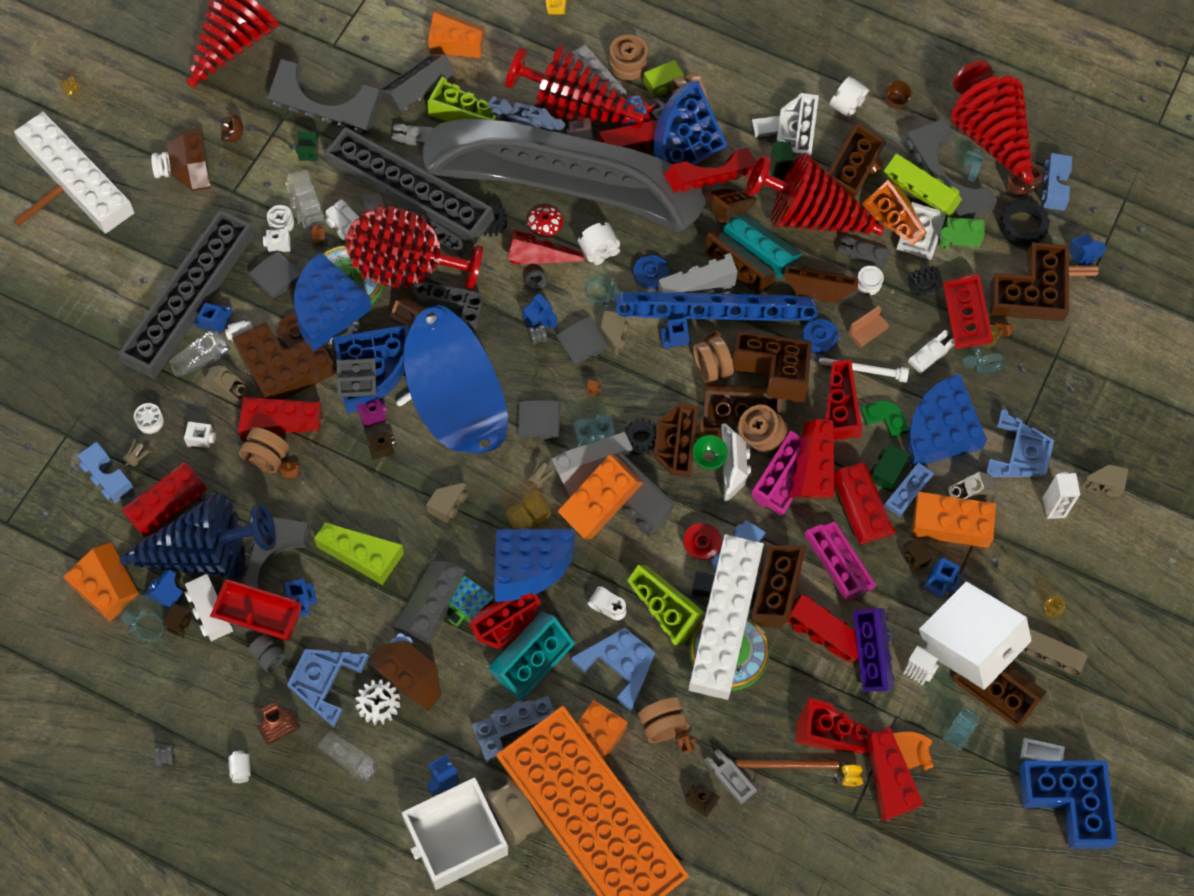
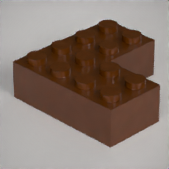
[990,242,1069,322]
[232,322,336,400]
[733,330,812,402]

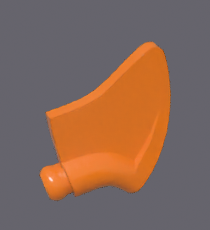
[893,732,934,771]

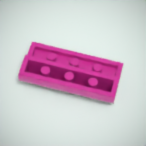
[751,430,801,516]
[804,521,876,602]

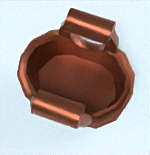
[1006,165,1043,197]
[256,702,301,745]

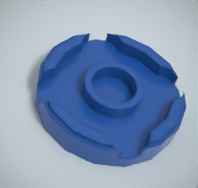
[633,255,669,289]
[801,318,839,354]

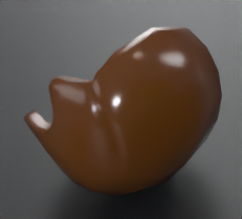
[884,80,912,109]
[221,115,244,143]

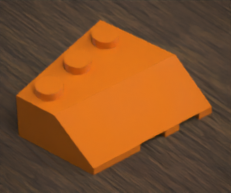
[428,9,486,58]
[63,542,139,622]

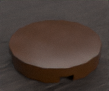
[277,314,304,348]

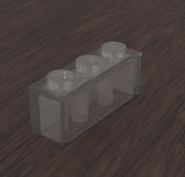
[285,170,325,229]

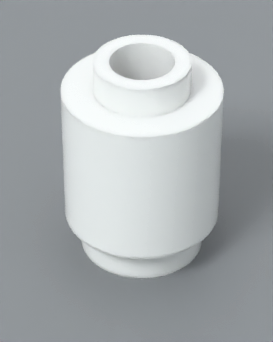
[225,320,252,343]
[228,751,251,783]

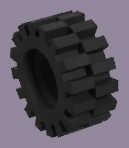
[483,201,507,237]
[907,266,943,296]
[624,418,657,455]

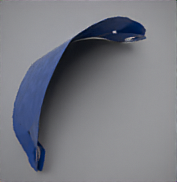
[404,305,508,454]

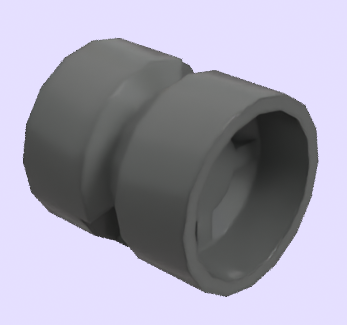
[248,634,286,672]

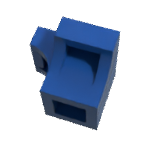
[1069,234,1107,266]
[522,293,557,330]
[194,303,233,334]
[661,318,691,349]
[923,557,963,598]
[144,569,183,609]
[283,579,317,617]
[427,755,459,796]

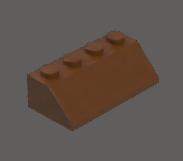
[827,123,887,196]
[704,231,776,295]
[703,383,782,428]
[751,545,806,628]
[952,665,1046,729]

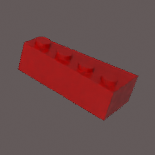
[825,359,862,440]
[238,397,323,441]

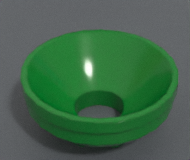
[692,435,728,470]

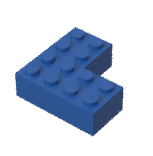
[1019,761,1117,849]

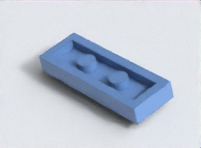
[884,462,934,517]

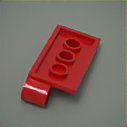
[943,273,993,349]

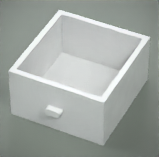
[919,581,1032,690]
[402,778,509,890]

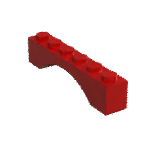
[664,148,756,193]

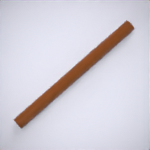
[14,185,63,226]
[736,760,839,769]

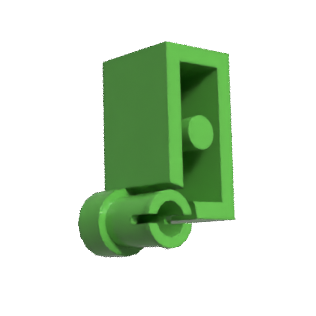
[938,218,985,249]

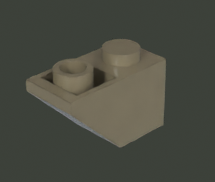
[600,310,629,355]
[203,366,251,404]
[1082,464,1128,497]
[948,472,997,501]
[426,483,468,523]

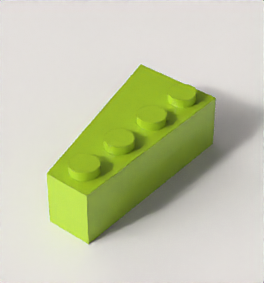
[428,77,500,122]
[884,153,962,217]
[314,523,404,585]
[627,565,706,646]

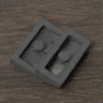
[248,252,301,298]
[556,317,609,366]
[337,359,376,398]
[518,400,561,440]

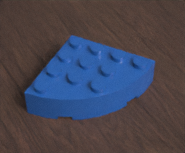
[654,81,728,165]
[294,252,371,351]
[334,325,409,414]
[907,374,987,468]
[495,529,575,602]

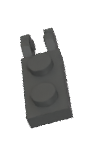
[837,236,891,268]

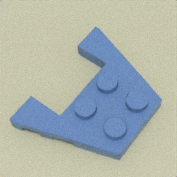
[986,409,1054,477]
[571,628,655,711]
[287,649,369,728]

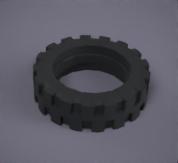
[999,199,1050,247]

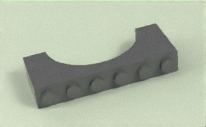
[267,59,383,134]
[904,118,997,219]
[231,517,310,640]

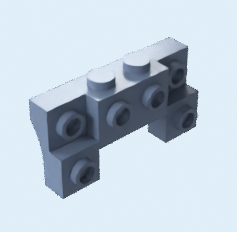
[488,96,565,133]
[472,696,555,763]

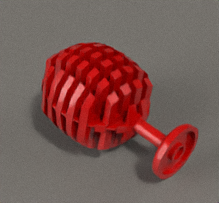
[346,204,483,290]

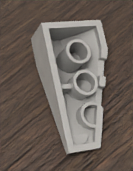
[552,432,633,497]

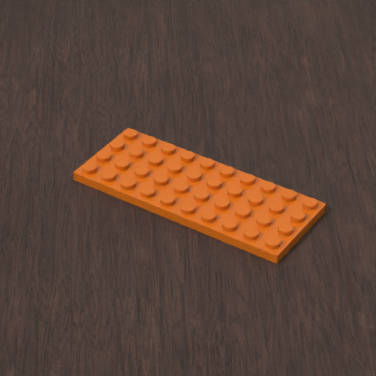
[496,706,689,896]

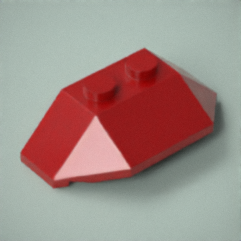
[469,593,540,649]

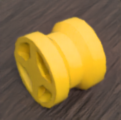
[842,765,863,786]

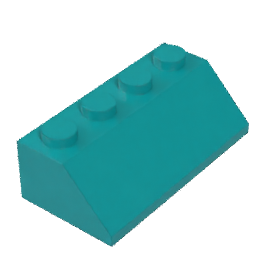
[723,213,802,279]
[488,611,575,701]

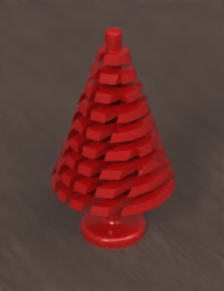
[186,0,280,88]
[505,44,645,124]
[950,61,1034,183]
[745,153,884,235]

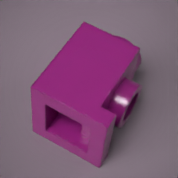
[357,398,388,428]

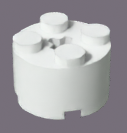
[829,76,870,119]
[578,223,620,265]

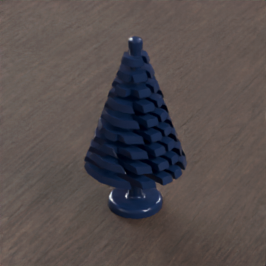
[120,493,276,578]

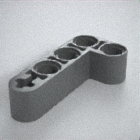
[406,209,463,258]
[412,282,484,331]

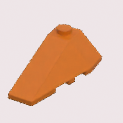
[862,180,927,245]

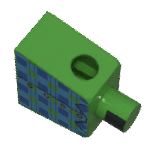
[448,575,495,627]

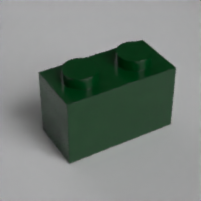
[770,141,794,180]
[870,444,910,492]

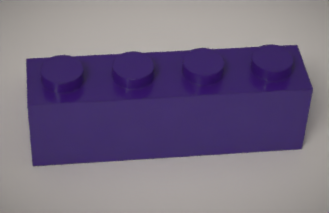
[853,608,894,692]

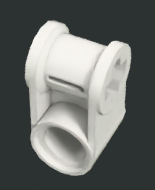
[587,586,626,620]

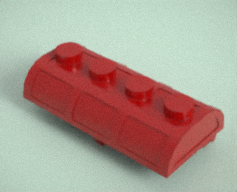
[120,462,208,538]
[834,463,896,545]
[210,579,301,641]

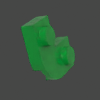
[860,401,909,438]

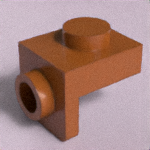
[695,420,722,439]

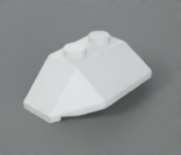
[777,93,819,156]
[721,424,751,502]

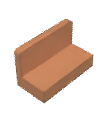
[390,297,436,328]
[848,306,889,348]

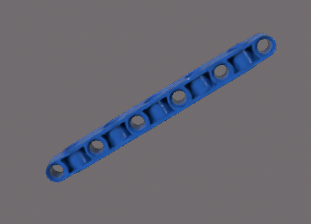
[615,292,818,321]

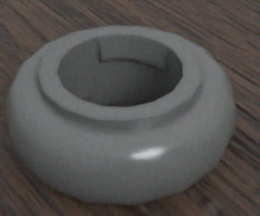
[525,270,548,291]

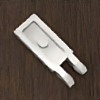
[908,330,955,374]

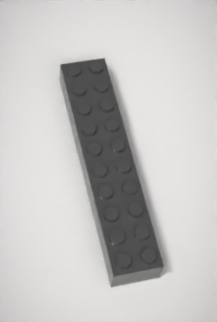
[324,127,495,246]
[118,210,254,379]

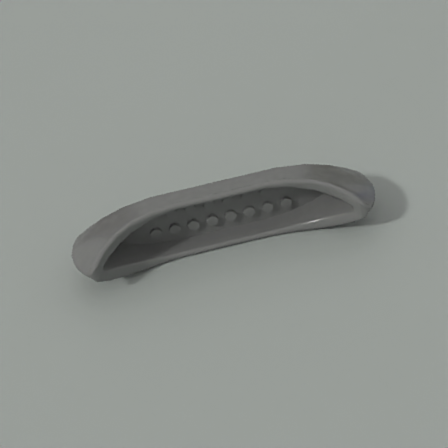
[423,119,705,233]

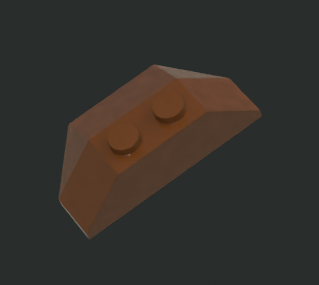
[167,127,211,191]
[703,187,757,223]
[784,265,858,303]
[653,403,698,477]
[367,640,441,711]

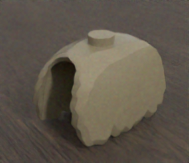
[483,776,544,845]

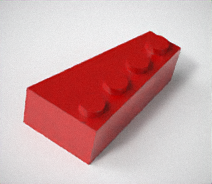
[596,120,658,154]
[789,419,834,500]
[787,594,858,663]
[866,727,924,823]

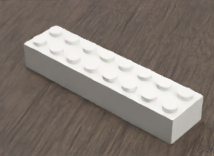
[14,112,134,234]
[688,535,764,700]

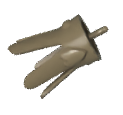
[123,439,151,468]
[527,461,554,489]

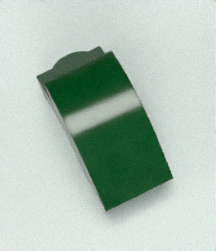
[296,132,319,161]

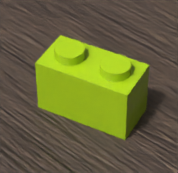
[643,60,685,98]

